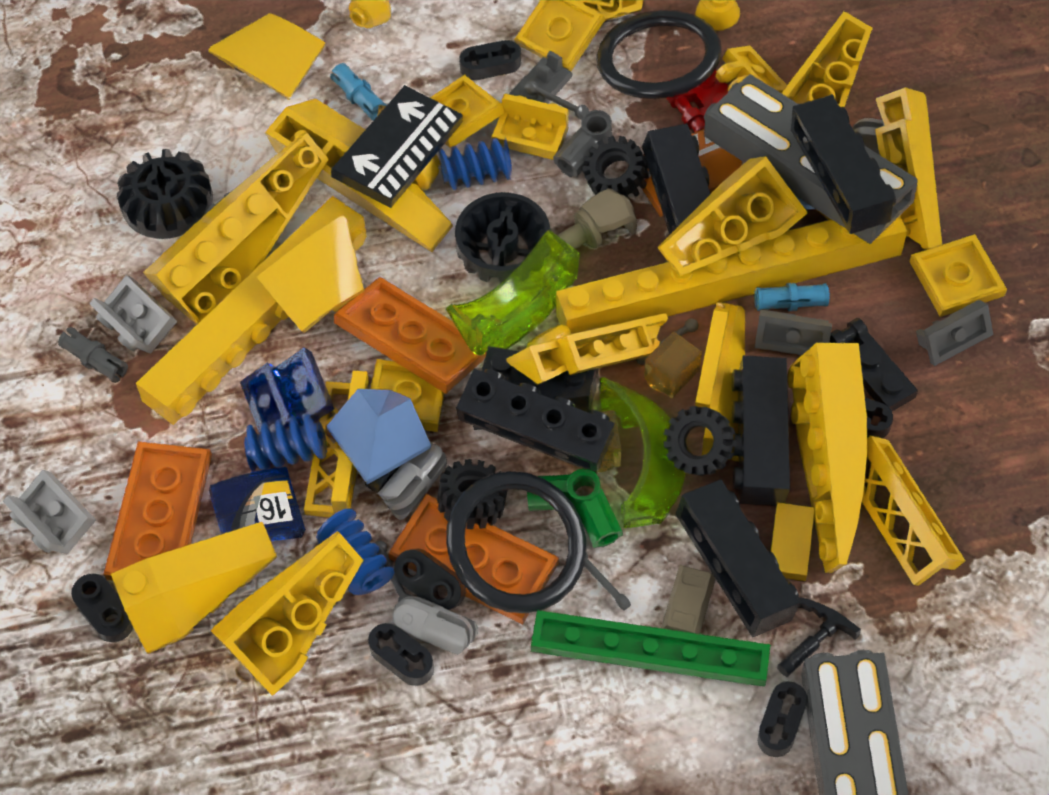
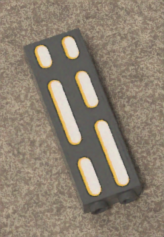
[704,74,918,244]
[801,650,909,795]

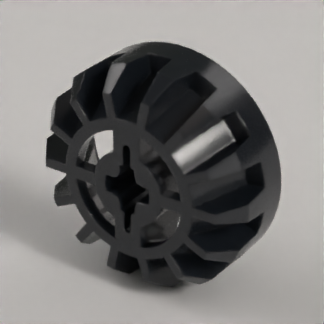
[116,149,213,239]
[455,192,550,285]

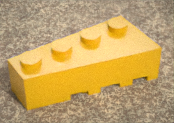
[781,11,872,107]

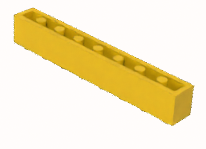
[136,196,367,425]

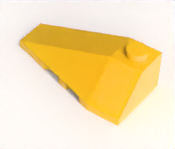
[210,531,363,696]

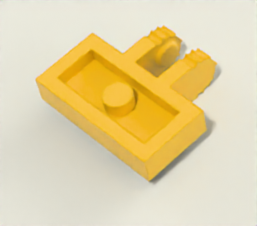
[715,46,787,93]

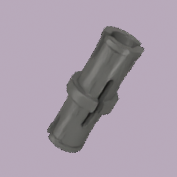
[58,327,128,383]

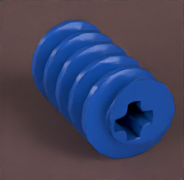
[438,137,512,190]
[244,413,327,472]
[316,509,394,595]

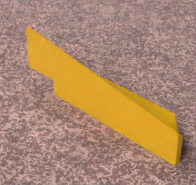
[875,87,942,250]
[695,302,745,462]
[506,313,668,384]

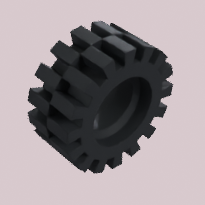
[583,136,650,200]
[663,406,736,476]
[437,459,508,529]

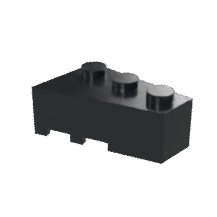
[473,346,596,430]

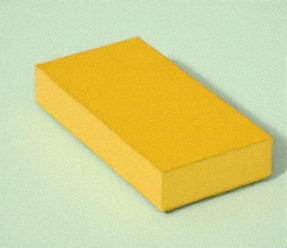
[770,502,815,581]

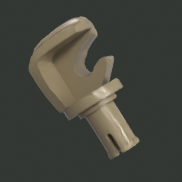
[550,189,637,258]

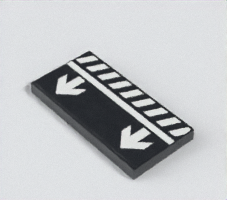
[331,85,463,208]

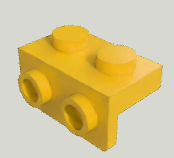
[491,93,569,160]

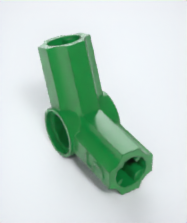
[527,468,623,548]

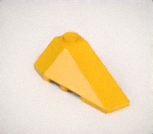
[657,156,808,276]
[111,522,277,654]

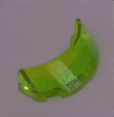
[446,230,580,356]
[599,377,686,529]

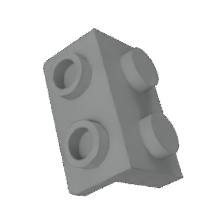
[89,275,177,354]
[3,470,96,554]

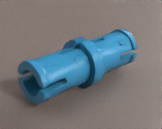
[330,63,387,121]
[754,283,830,311]

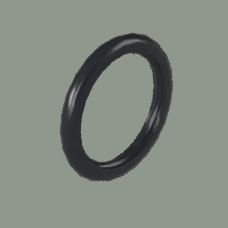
[596,10,722,99]
[446,471,586,613]

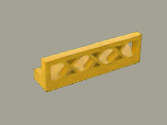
[304,370,370,517]
[862,436,965,586]

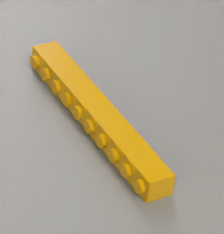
[556,216,907,334]

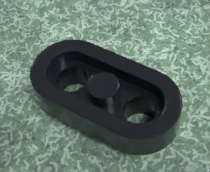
[394,548,466,610]
[71,573,133,642]

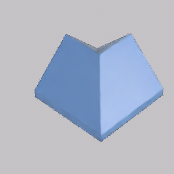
[327,389,431,484]

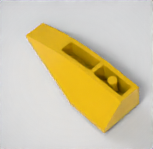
[265,98,453,252]
[143,132,329,324]
[787,343,867,573]

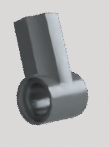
[554,110,613,178]

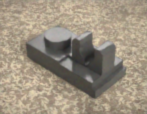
[509,51,572,104]
[916,300,994,366]
[754,309,832,355]

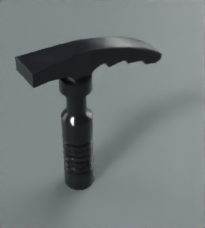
[777,597,861,677]

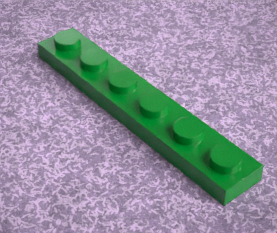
[531,610,771,687]

